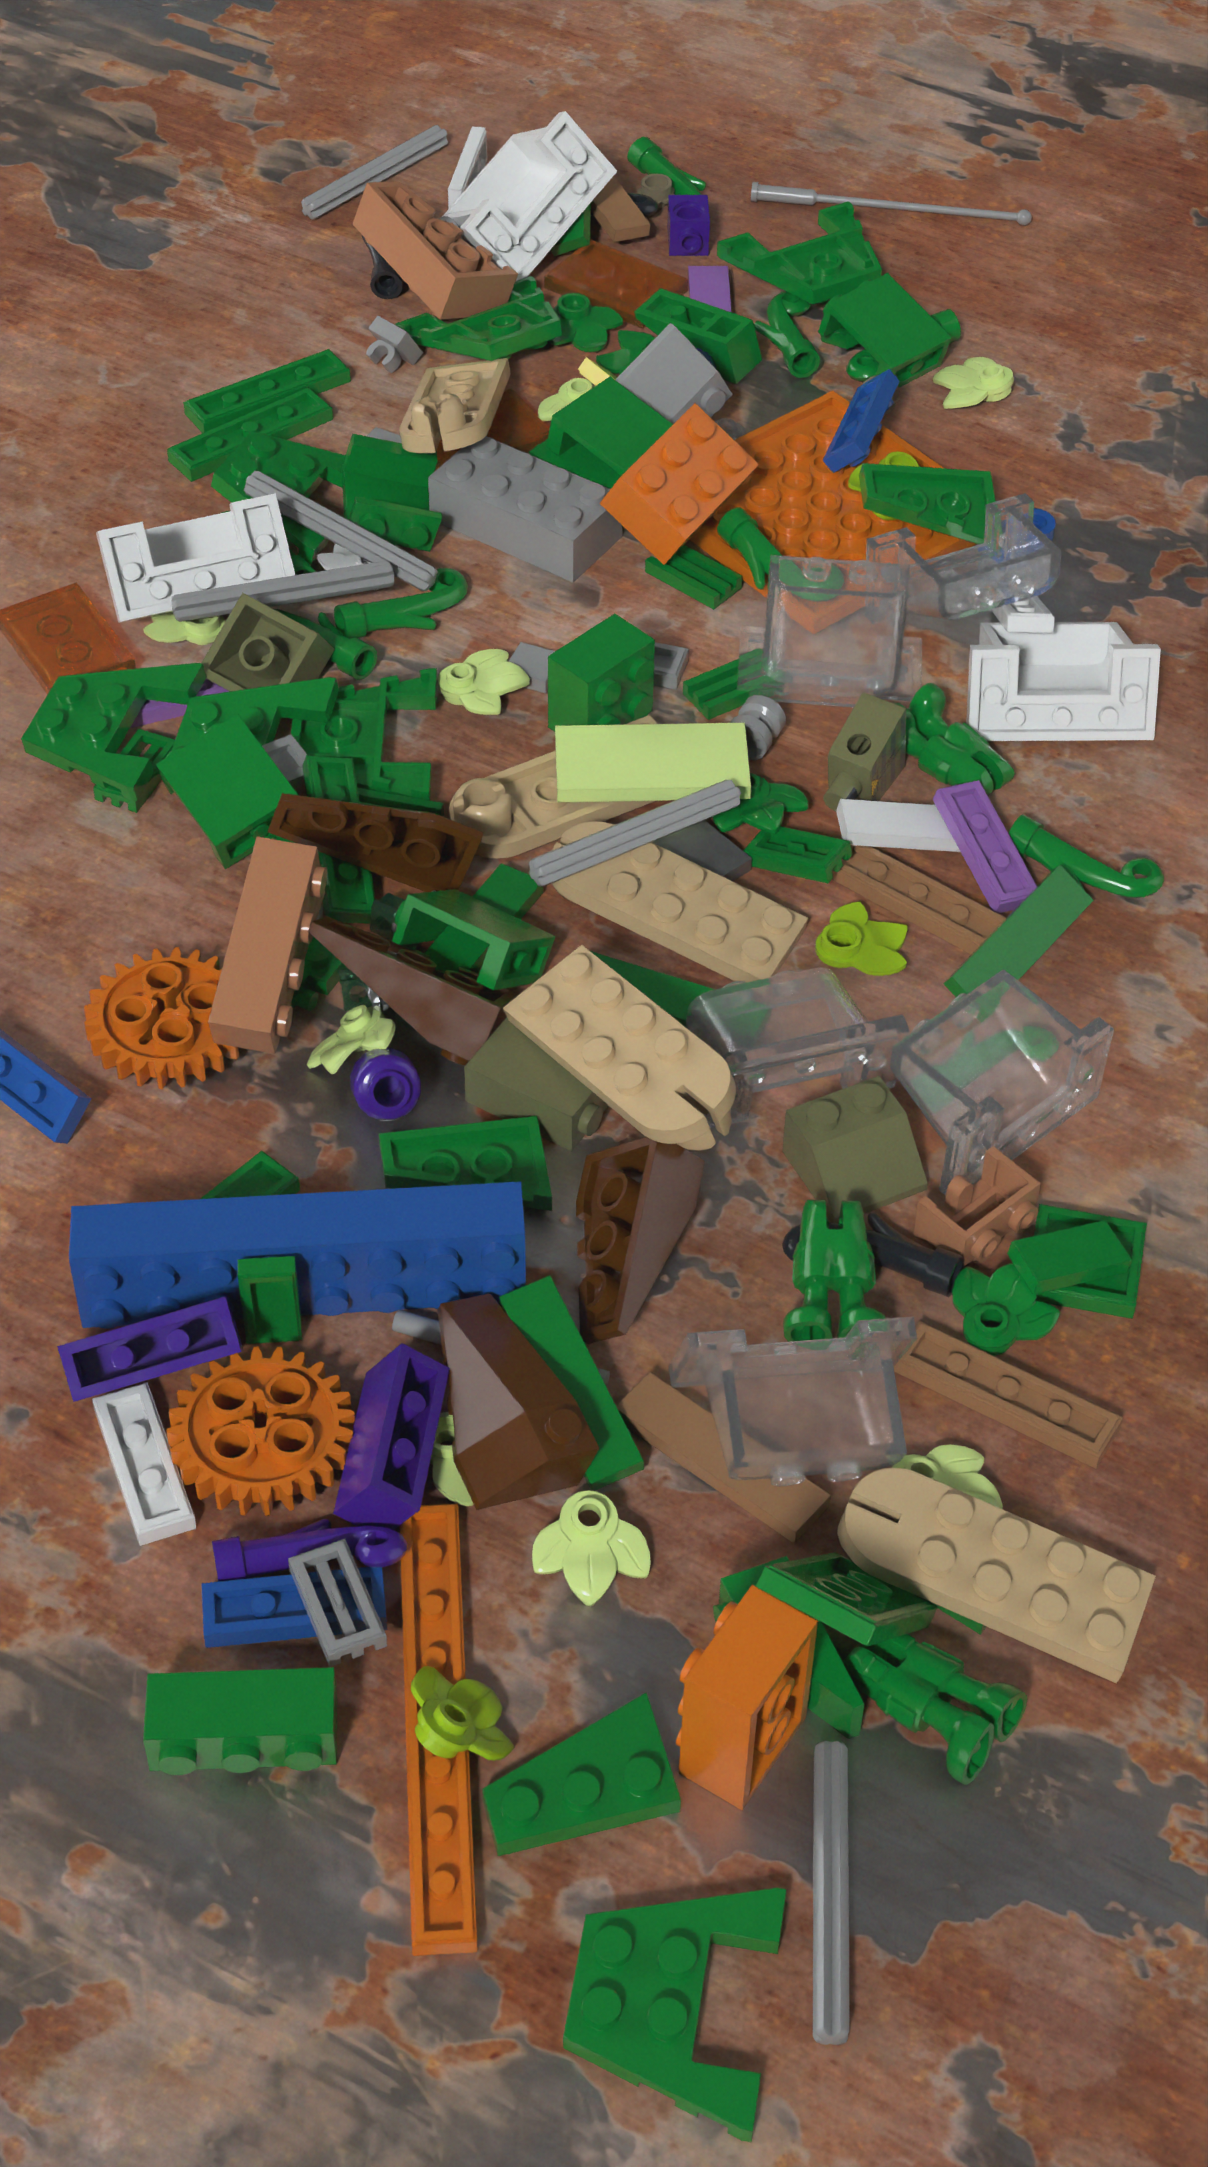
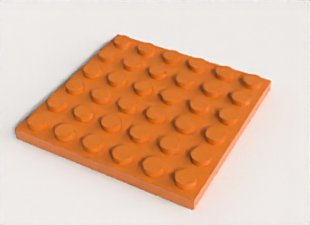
[689,390,1009,634]

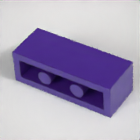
[57,1296,243,1402]
[333,1343,450,1530]

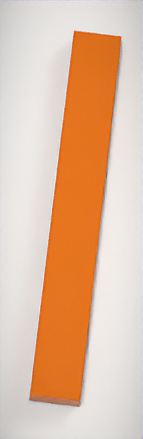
[400,1503,477,1956]

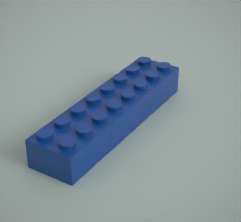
[69,1182,526,1329]

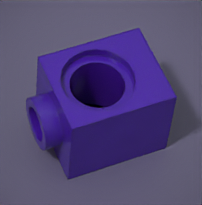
[667,195,710,256]

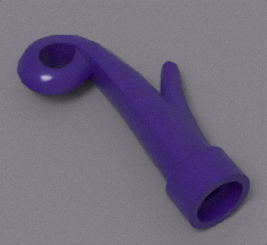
[212,1519,408,1582]

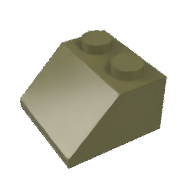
[202,592,335,692]
[782,1076,928,1224]

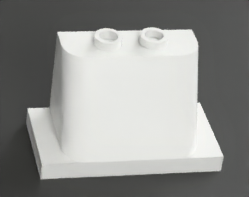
[442,111,617,281]
[96,493,295,623]
[966,622,1161,741]

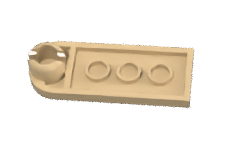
[399,358,511,453]
[449,715,657,859]
[552,821,809,995]
[503,945,736,1151]
[837,1468,1156,1684]

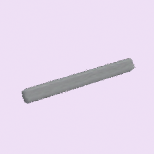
[301,125,448,220]
[244,471,438,591]
[171,561,394,622]
[529,780,741,887]
[813,1740,850,2045]

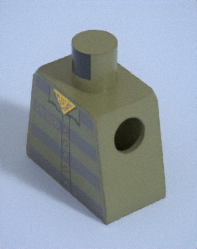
[823,692,906,812]

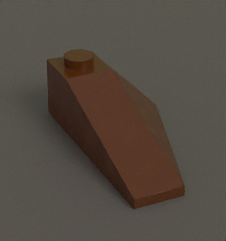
[268,793,484,892]
[308,916,521,1065]
[576,1137,705,1344]
[438,1294,599,1510]

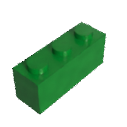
[143,1667,338,1775]

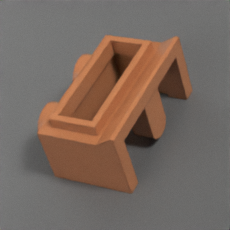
[913,1146,1041,1266]

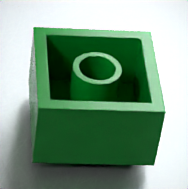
[548,613,655,732]

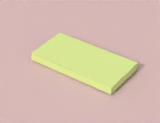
[555,723,751,802]

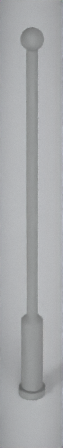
[751,182,1032,225]

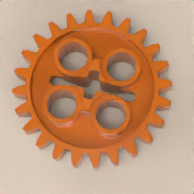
[84,947,239,1089]
[166,1346,355,1516]

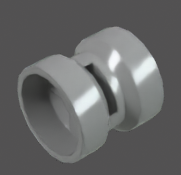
[730,695,786,760]

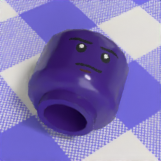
[350,1048,421,1121]

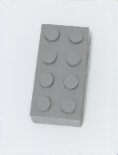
[428,436,622,583]

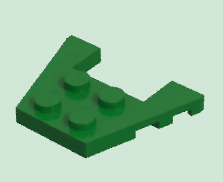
[717,201,882,305]
[395,276,562,361]
[211,431,345,564]
[21,663,207,801]
[291,668,437,800]
[171,677,340,795]
[563,1888,787,2142]

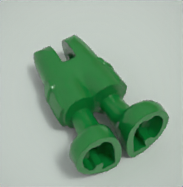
[895,683,1015,796]
[783,1200,889,1352]
[842,1634,1027,1785]

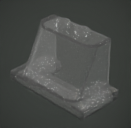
[865,493,1062,625]
[737,555,922,709]
[686,967,910,1128]
[890,969,1114,1196]
[668,1316,917,1486]

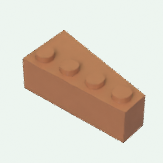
[353,181,518,320]
[208,836,327,1054]

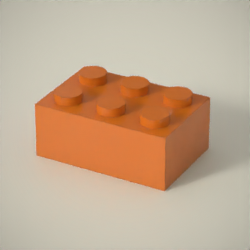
[599,403,759,565]
[676,1585,818,1811]

